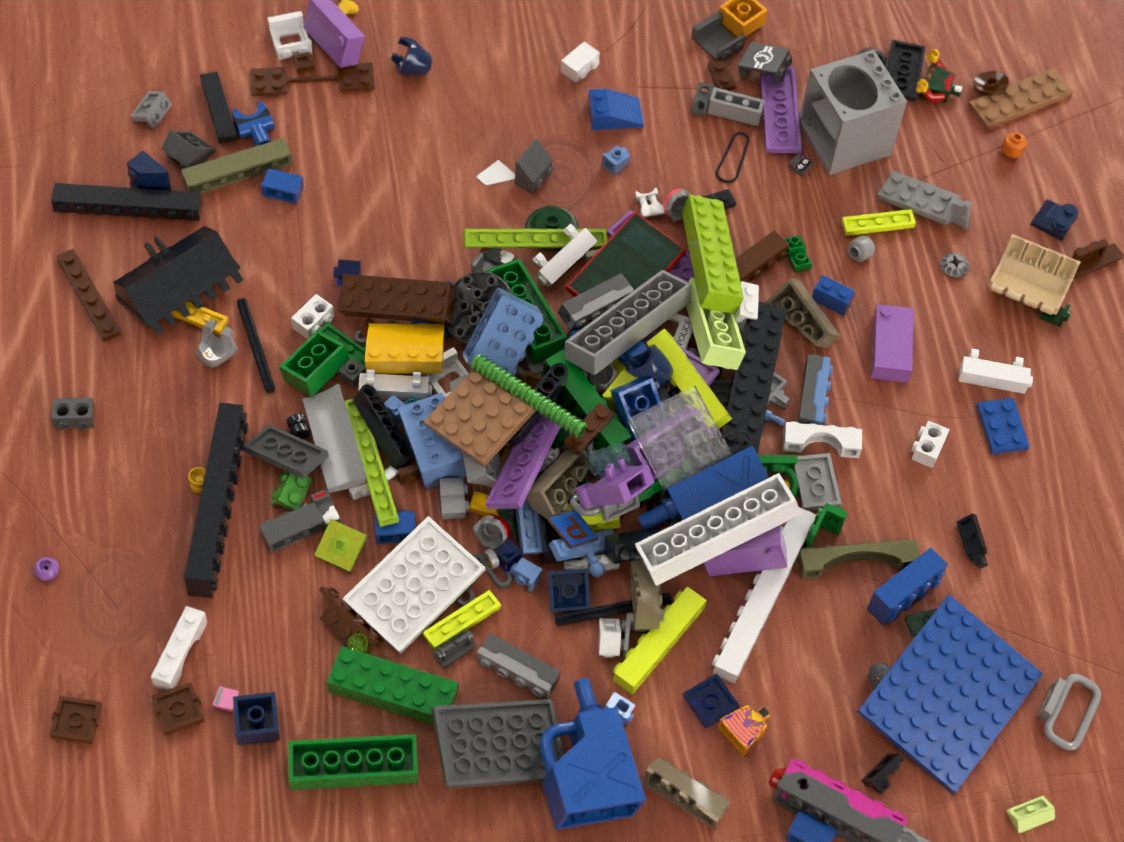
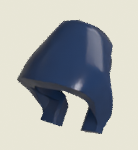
[391,36,433,76]
[626,344,674,389]

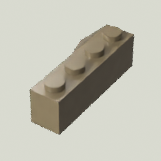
[643,757,730,829]

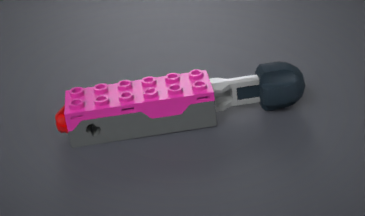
[768,758,930,842]

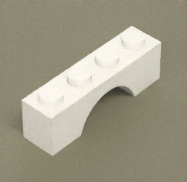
[783,422,862,458]
[151,606,207,691]

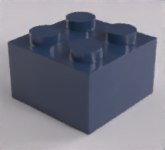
[233,692,280,745]

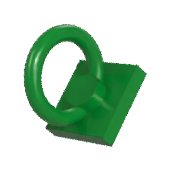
[758,455,798,498]

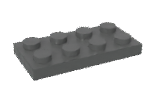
[243,424,329,479]

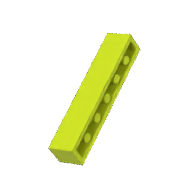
[647,329,732,433]
[613,586,707,695]

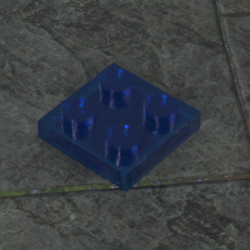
[683,673,740,729]

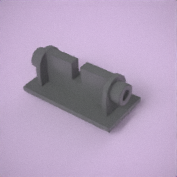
[432,631,477,668]

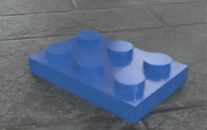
[976,397,1030,454]

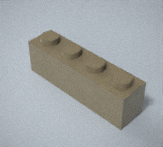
[765,278,840,348]
[526,448,592,519]
[629,559,664,630]

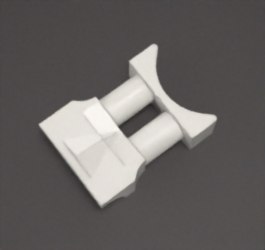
[635,188,665,218]

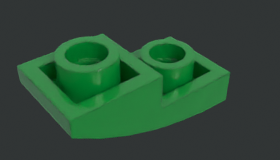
[783,235,812,272]

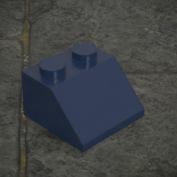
[127,151,171,190]

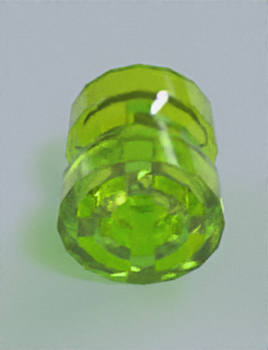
[348,633,369,654]

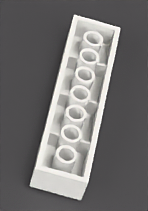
[635,473,801,586]

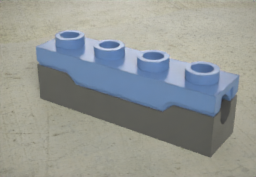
[798,354,833,425]

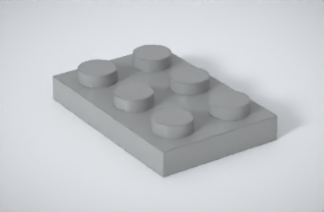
[793,453,842,511]

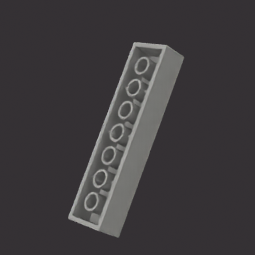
[565,270,692,375]

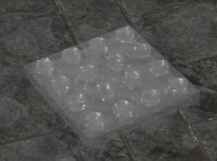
[627,386,732,490]

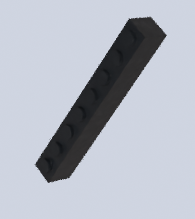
[51,183,203,221]

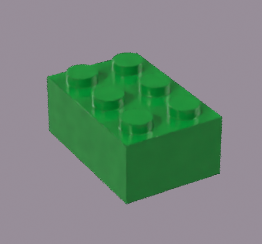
[279,330,350,397]

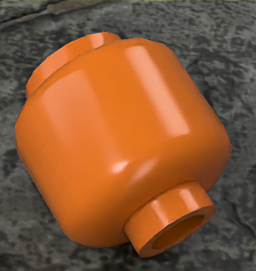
[1002,132,1027,158]

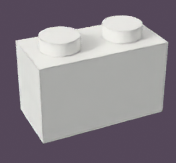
[560,42,600,83]

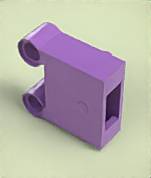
[575,458,654,508]

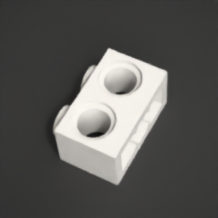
[291,294,334,339]
[911,420,950,468]

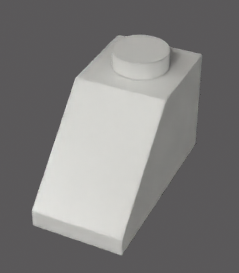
[599,618,621,658]

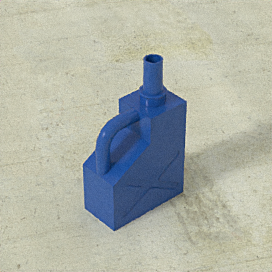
[638,445,769,529]
[540,678,646,830]

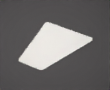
[477,160,515,185]

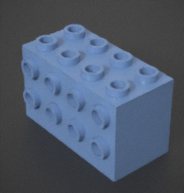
[462,287,543,377]
[398,393,467,490]

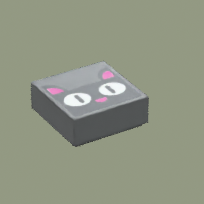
[788,153,813,176]

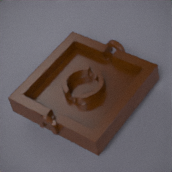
[151,682,205,736]
[49,696,102,744]

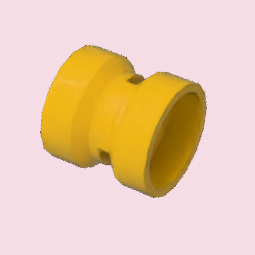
[188,467,206,494]

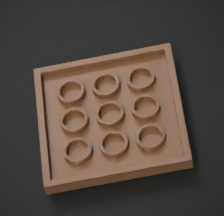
[424,369,535,467]

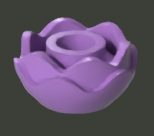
[34,557,60,581]

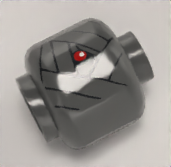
[867,662,891,690]

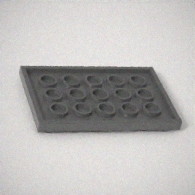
[432,699,564,789]

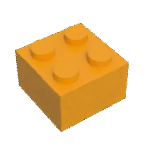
[719,0,768,37]

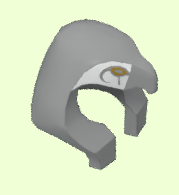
[196,319,238,368]

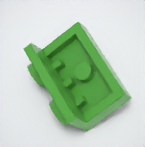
[271,471,312,512]

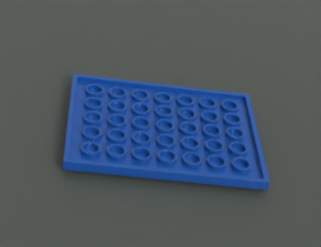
[856,594,1043,794]

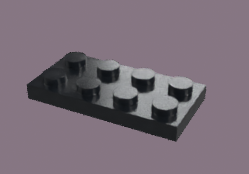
[886,39,926,102]

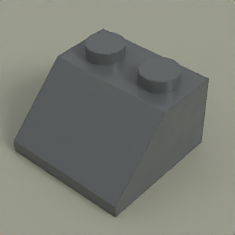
[161,130,216,168]
[515,139,553,194]

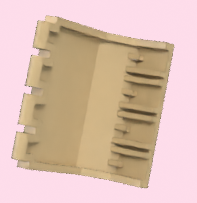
[987,234,1080,315]

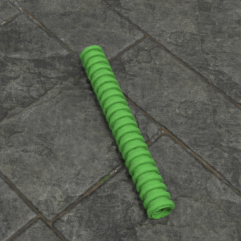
[471,354,587,438]

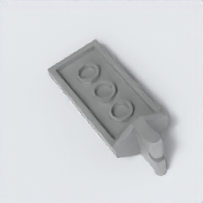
[877,171,972,230]

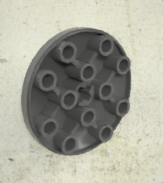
[445,271,513,344]

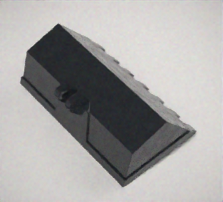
[113,226,243,334]

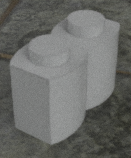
[439,477,469,520]

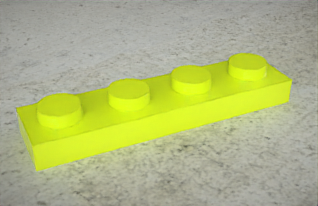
[841,209,916,236]
[423,590,501,650]

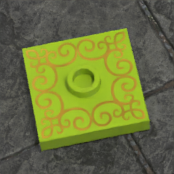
[314,519,368,572]

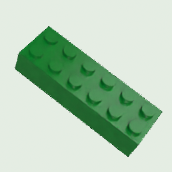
[486,258,568,364]
[542,349,631,464]
[327,646,459,725]
[289,734,418,790]

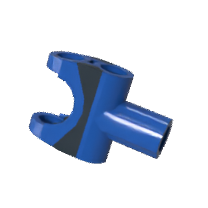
[232,101,275,146]

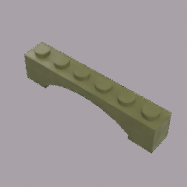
[797,539,920,579]

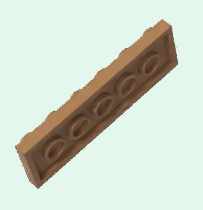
[968,68,1074,130]

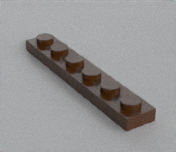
[56,249,121,342]

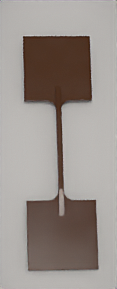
[251,63,375,95]

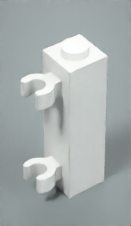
[532,224,597,288]
[958,349,1033,394]
[358,370,432,402]

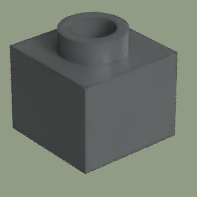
[338,358,366,388]

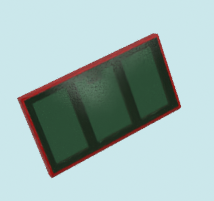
[564,211,686,297]

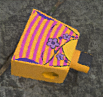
[718,705,770,757]

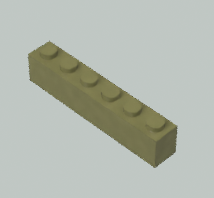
[181,138,292,193]

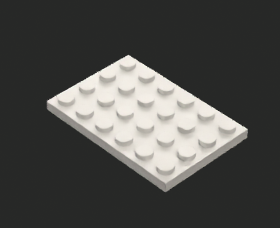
[343,516,486,654]

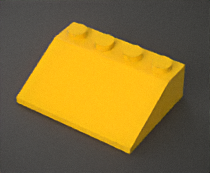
[365,323,445,374]

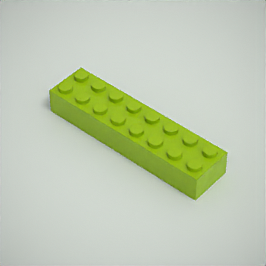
[681,194,744,314]

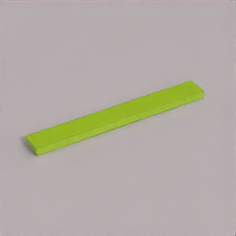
[463,229,607,248]
[344,399,399,527]

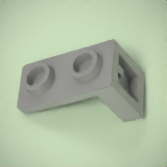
[620,613,650,658]

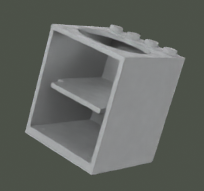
[799,50,907,175]

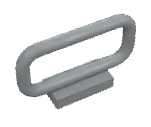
[569,491,643,522]
[1036,674,1102,751]

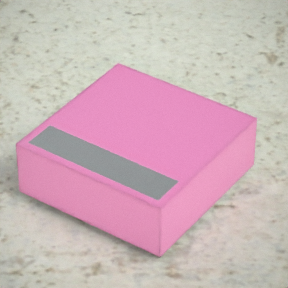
[213,686,240,713]

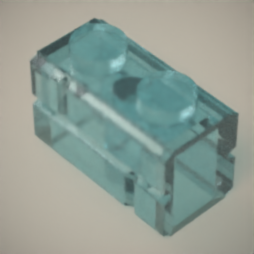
[585,442,631,476]

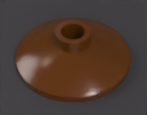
[974,71,1009,94]

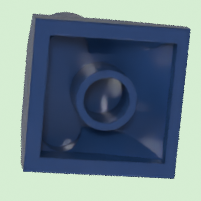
[1030,199,1079,241]
[547,569,591,612]

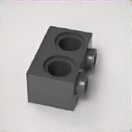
[52,398,95,430]

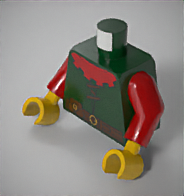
[916,49,962,103]

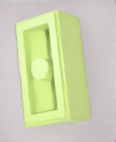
[1007,796,1055,833]

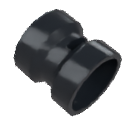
[286,414,310,439]

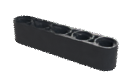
[200,71,237,144]
[508,363,568,445]
[353,384,413,470]

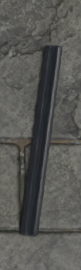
[237,298,275,393]
[555,593,672,626]

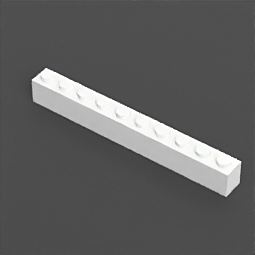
[712,507,816,684]

